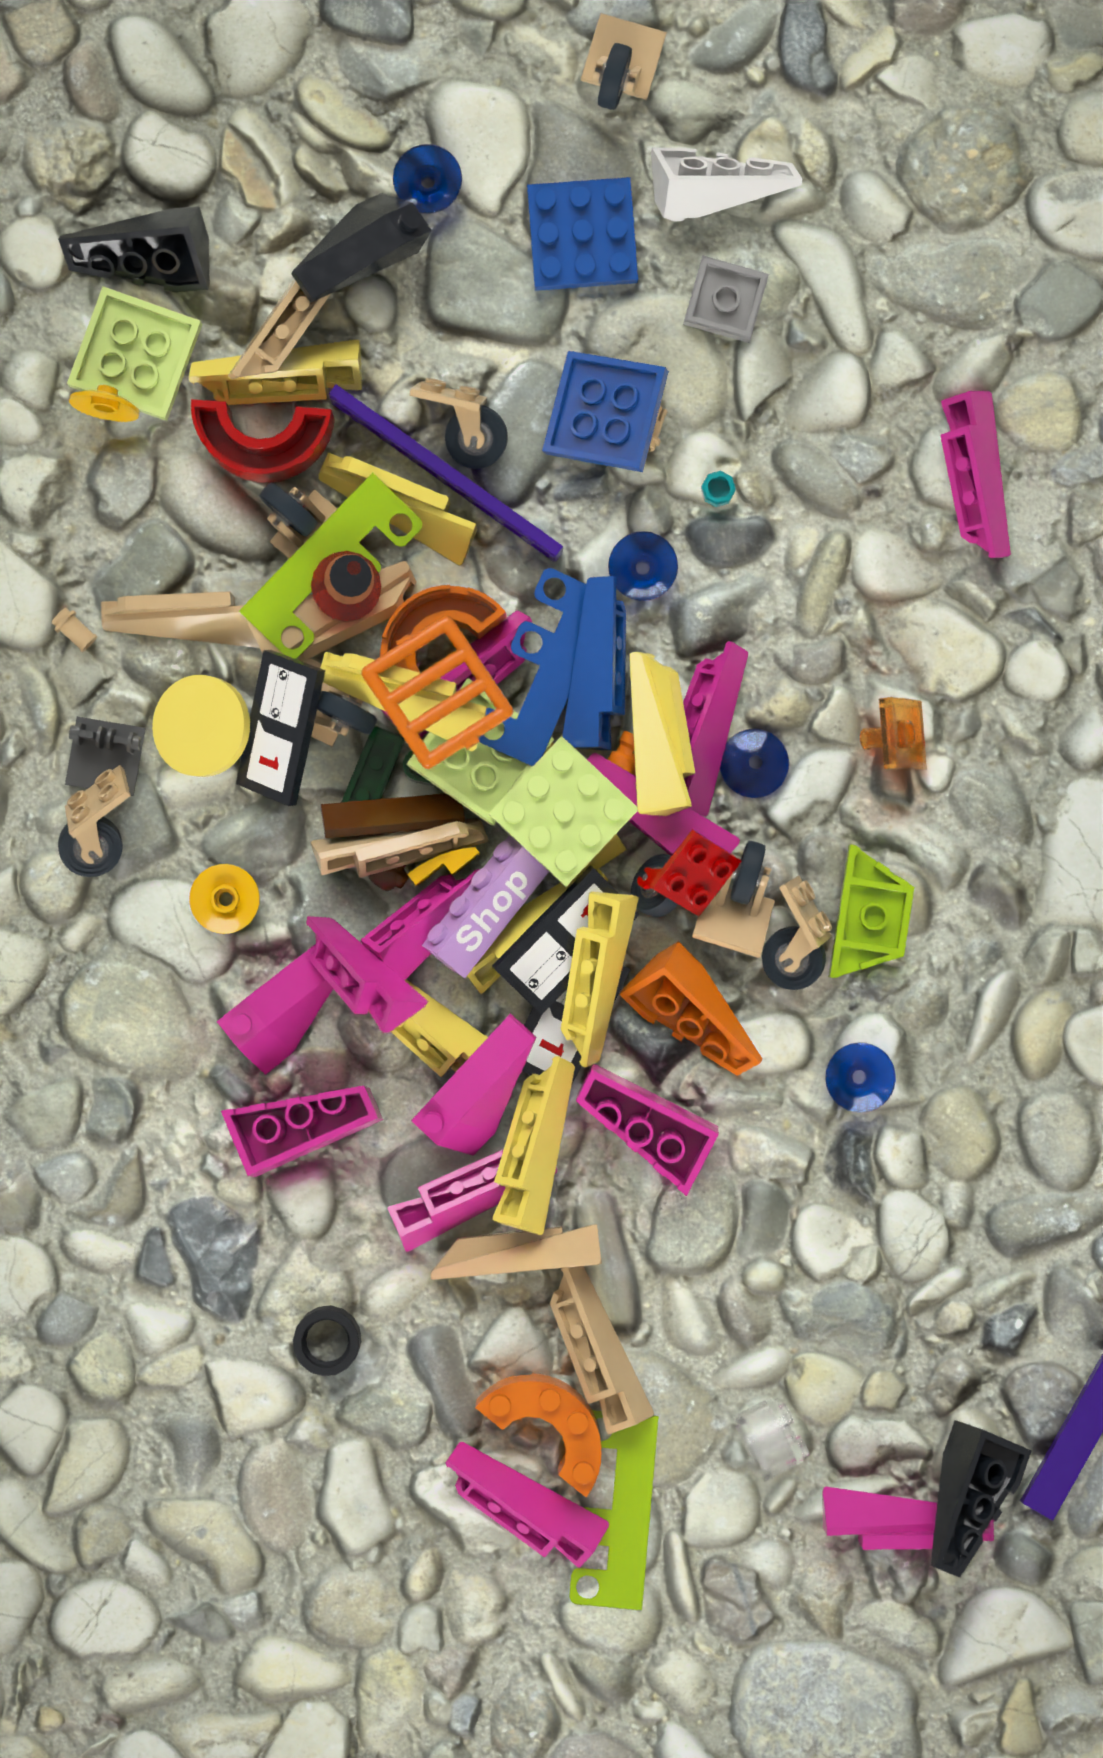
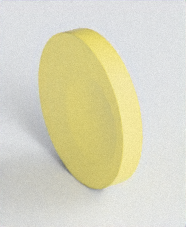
[152,675,250,777]

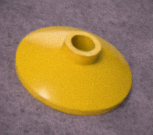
[69,385,140,422]
[189,864,260,934]

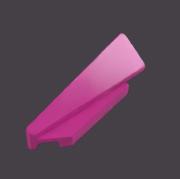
[940,391,1011,558]
[382,611,532,738]

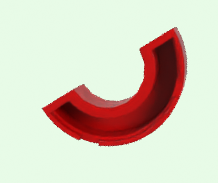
[191,399,335,483]

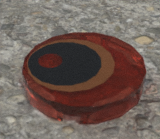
[310,551,382,622]

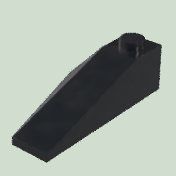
[291,193,432,303]
[58,206,210,293]
[930,1420,1032,1577]

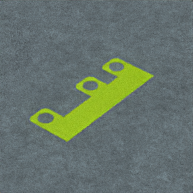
[239,472,422,659]
[569,1410,659,1610]

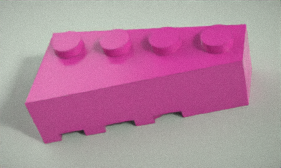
[576,1064,719,1196]
[221,1085,383,1177]

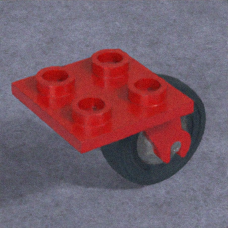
[630,829,742,917]

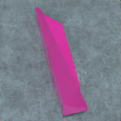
[683,641,748,816]
[587,753,740,856]
[361,869,480,980]
[306,916,428,1033]
[387,1149,557,1252]
[445,1442,609,1568]
[822,1486,994,1550]

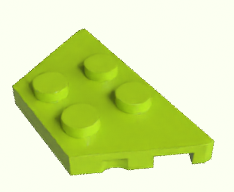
[828,844,915,978]

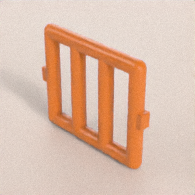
[361,616,513,769]

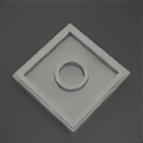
[683,256,769,343]

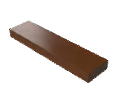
[321,793,465,838]

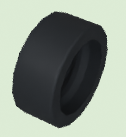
[293,1305,362,1376]

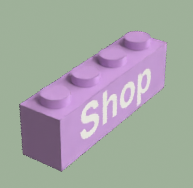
[422,836,549,978]

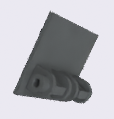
[65,716,146,796]

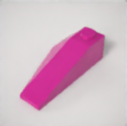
[217,944,333,1075]
[411,1013,537,1156]

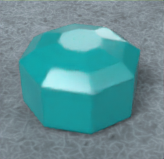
[701,471,736,507]

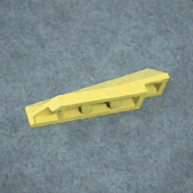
[467,864,608,994]
[561,892,638,1067]

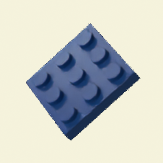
[527,177,638,291]
[542,351,669,472]

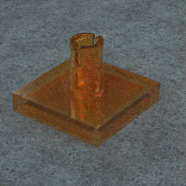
[860,697,927,771]

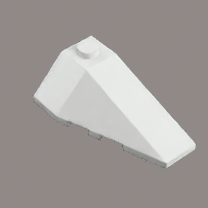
[651,148,802,221]

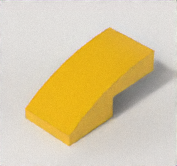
[407,847,480,886]

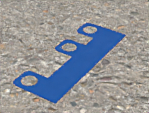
[479,568,586,767]

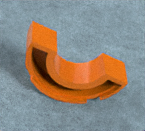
[379,585,507,673]
[475,1373,602,1497]

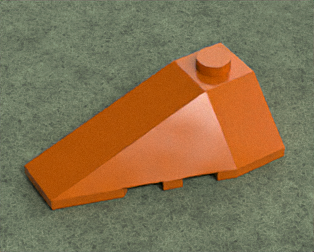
[619,941,763,1076]

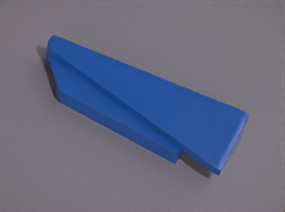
[562,576,626,750]

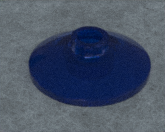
[393,144,462,214]
[608,531,678,601]
[720,729,789,798]
[825,1042,896,1113]

